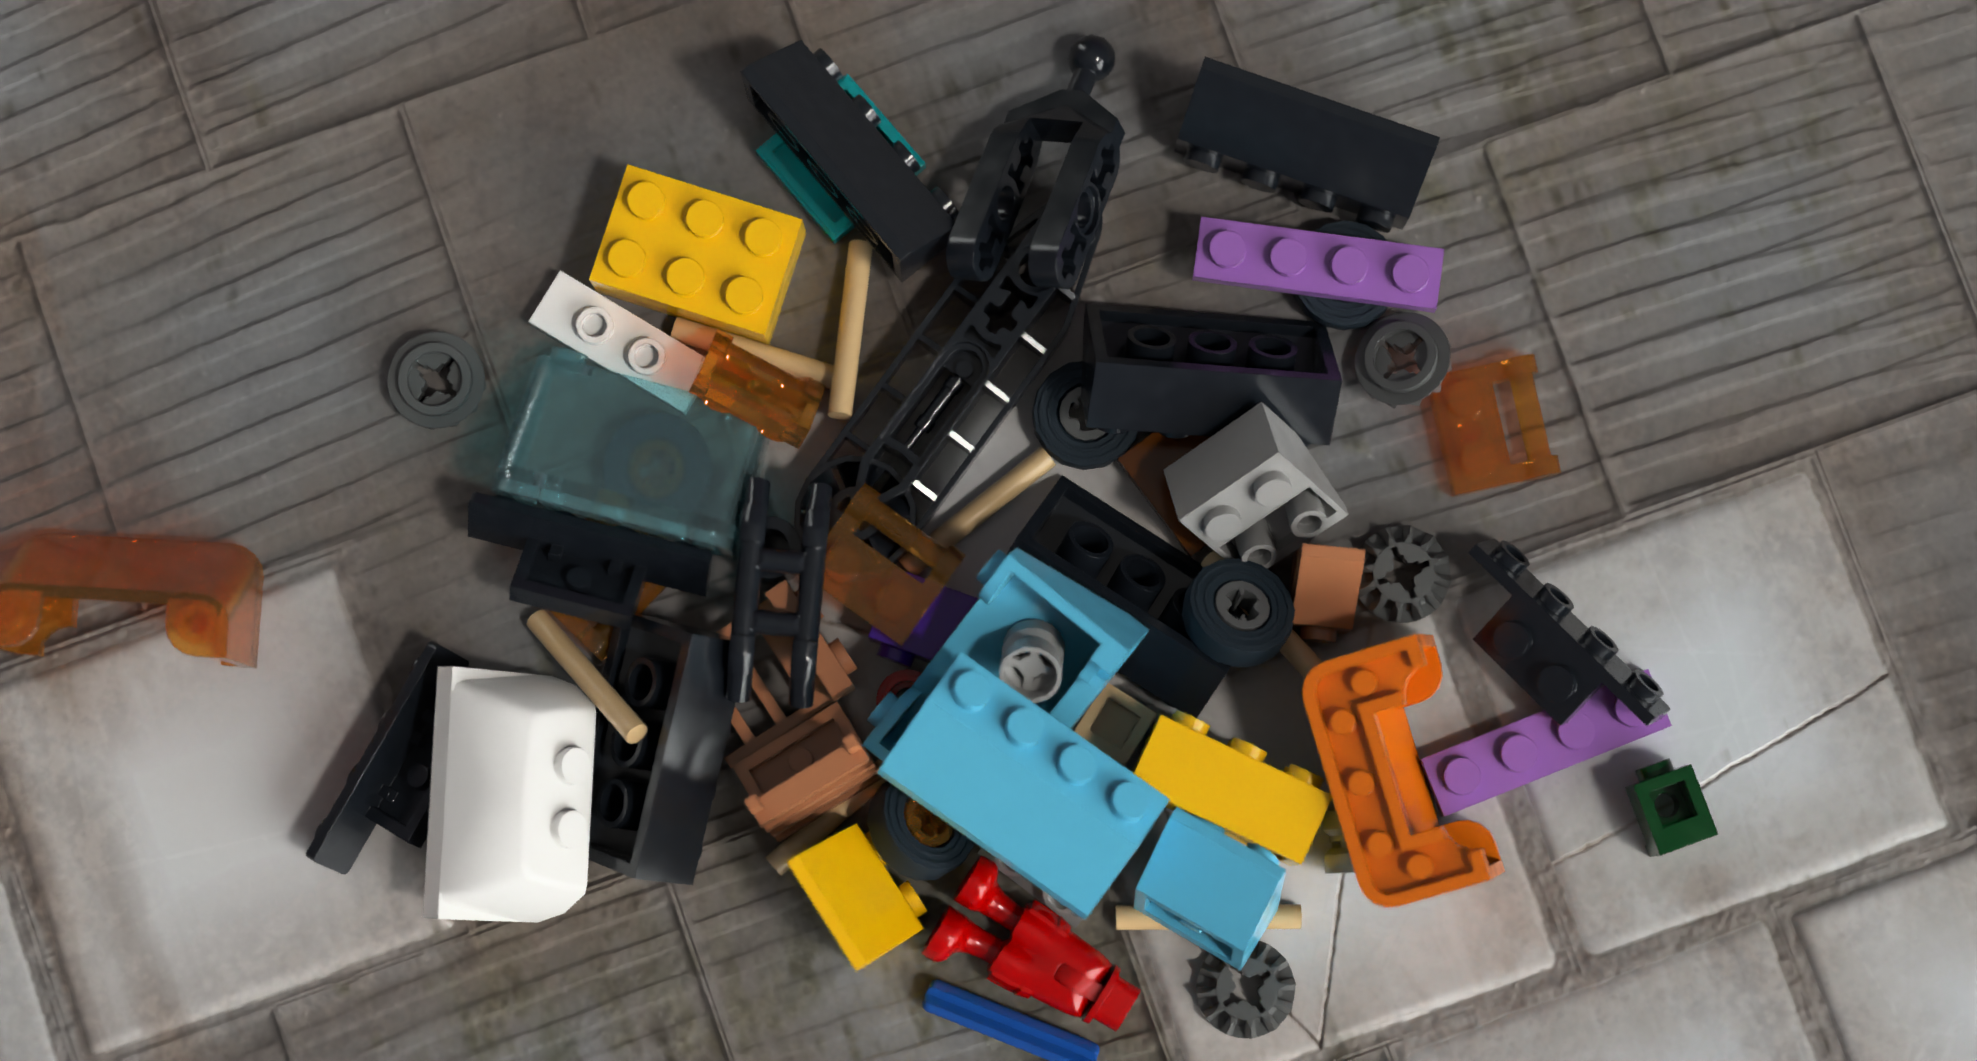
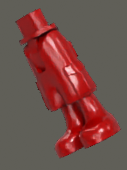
[921,855,1141,1032]

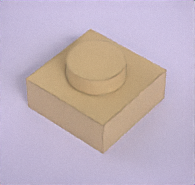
[1074,683,1158,767]

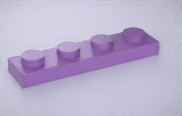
[1192,217,1444,313]
[1420,669,1672,817]

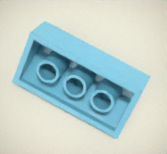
[877,652,1170,920]

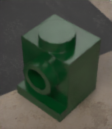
[1625,758,1718,857]

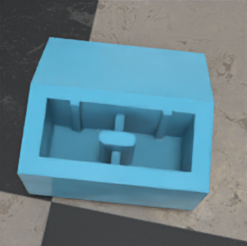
[1134,807,1286,971]

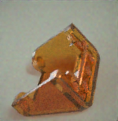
[0,533,264,669]

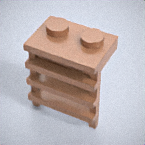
[716,580,858,769]
[732,702,883,842]

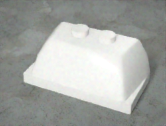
[423,666,596,923]

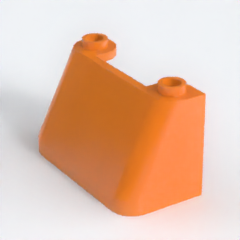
[1302,634,1505,908]

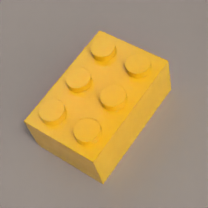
[589,164,806,345]
[1132,710,1332,866]

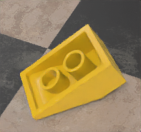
[787,823,928,971]

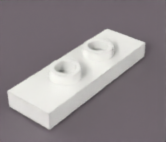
[528,270,717,418]

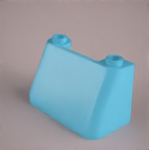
[862,548,1149,762]

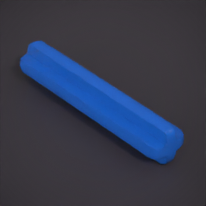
[922,979,1100,1061]

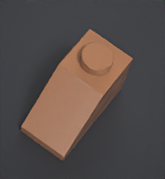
[1289,543,1365,643]

